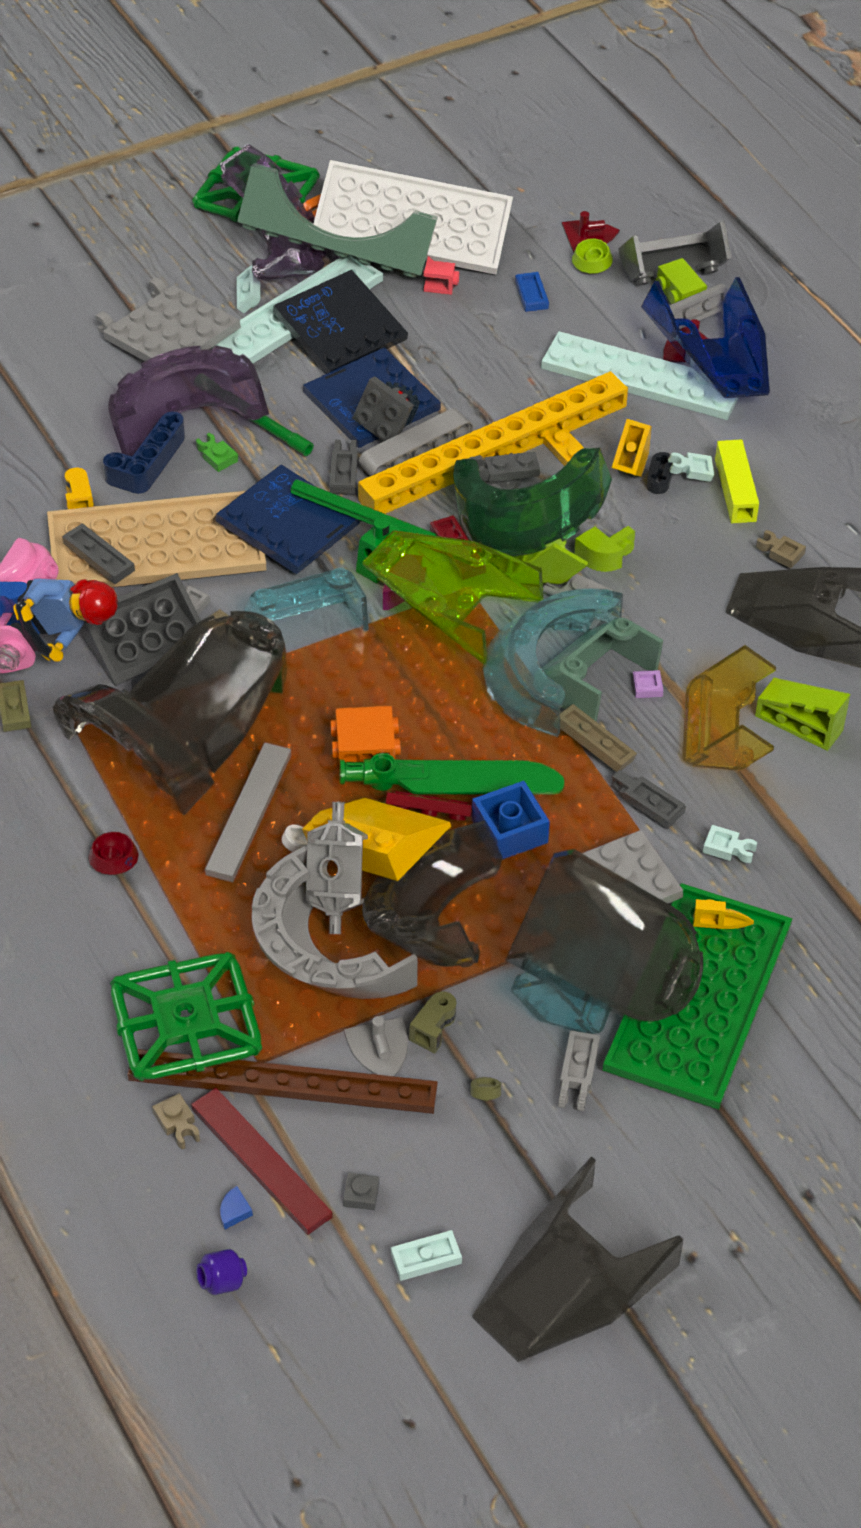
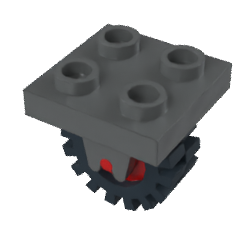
[352,376,420,441]

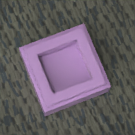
[632,670,663,698]

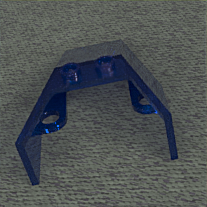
[641,277,770,398]

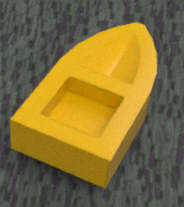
[693,899,754,929]

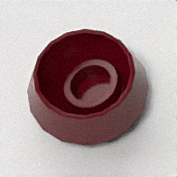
[88,832,139,875]

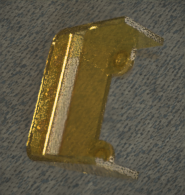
[682,645,776,770]

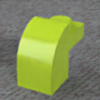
[574,526,635,572]

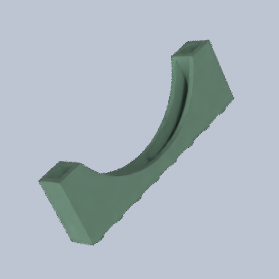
[237,163,438,277]

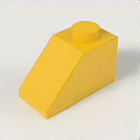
[611,419,652,477]

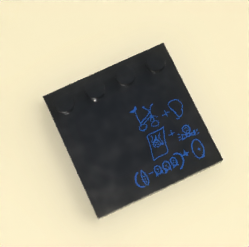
[273,269,408,374]

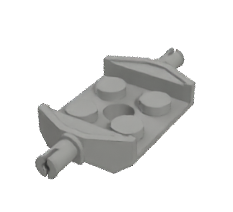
[306,802,368,934]

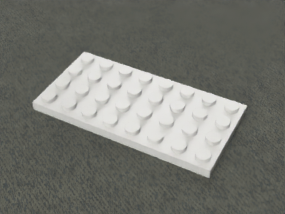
[313,160,513,275]

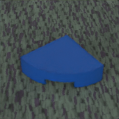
[220,1186,253,1230]

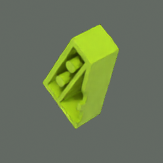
[755,678,851,751]

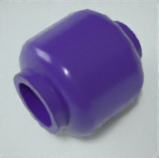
[196,1249,247,1295]

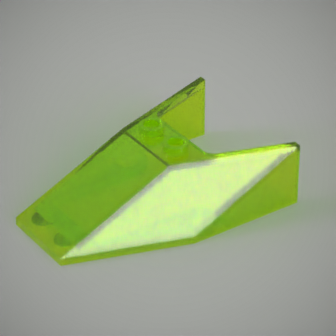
[363,530,544,665]

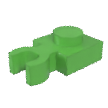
[196,433,238,472]

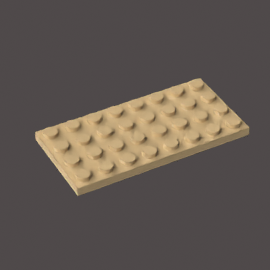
[47,491,267,587]

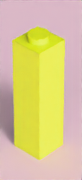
[715,439,759,524]

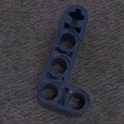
[103,411,185,494]

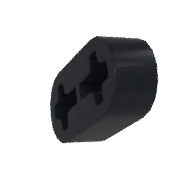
[646,452,673,494]

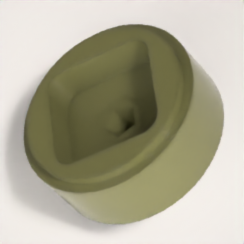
[470,1077,501,1101]

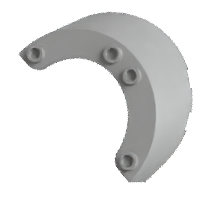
[252,845,418,999]

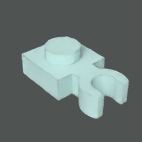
[668,452,714,482]
[703,825,757,863]

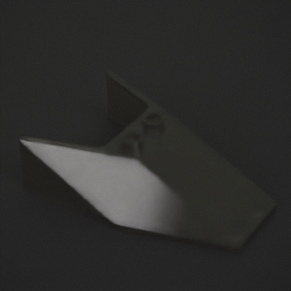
[726,567,861,668]
[472,1156,684,1362]

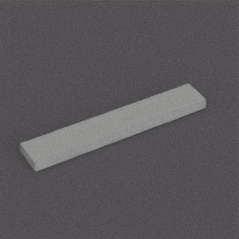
[205,743,291,882]

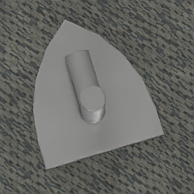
[344,1016,408,1076]

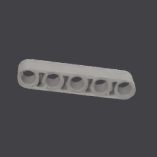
[358,408,473,476]

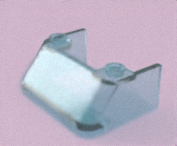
[244,568,369,650]

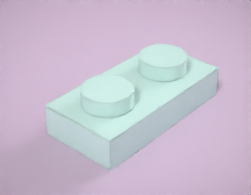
[237,264,260,313]
[391,1230,462,1281]

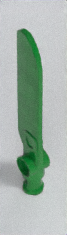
[339,753,564,795]

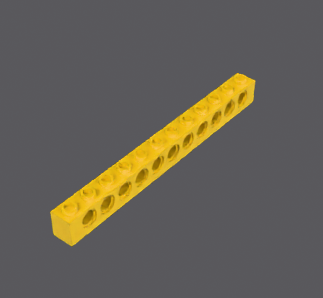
[358,371,628,514]

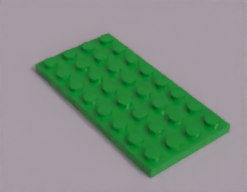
[602,883,793,1110]

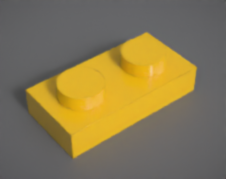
[544,428,593,471]

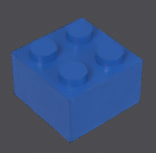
[471,781,550,862]

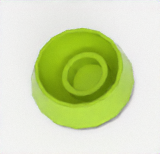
[572,239,613,274]

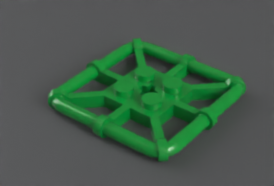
[192,146,320,222]
[110,952,263,1081]

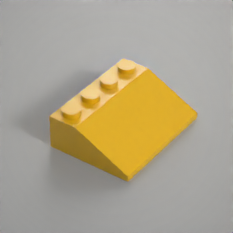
[302,798,451,881]

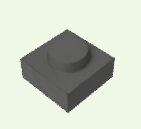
[343,1173,379,1210]

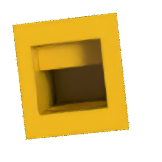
[65,467,94,509]

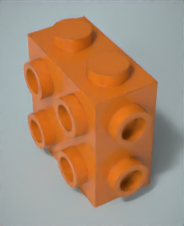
[331,706,401,762]

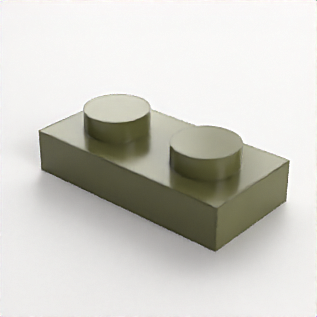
[0,680,31,732]

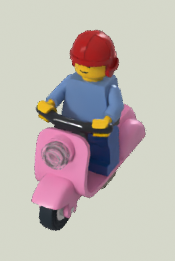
[0,538,118,673]

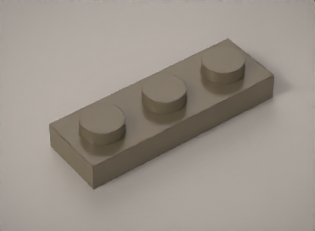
[554,704,637,772]

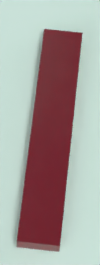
[191,1088,333,1235]

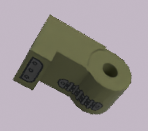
[409,991,456,1054]

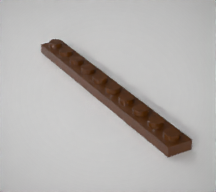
[128,1049,438,1114]

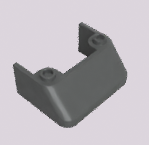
[618,221,732,285]

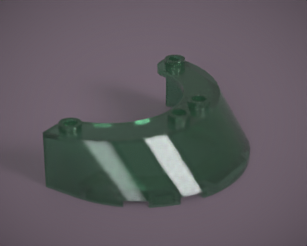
[453,448,612,556]

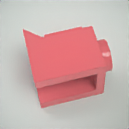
[424,256,460,295]

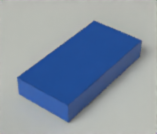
[515,272,549,312]

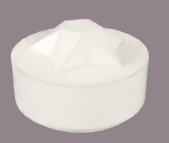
[282,825,307,852]

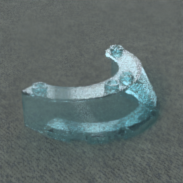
[483,589,623,737]

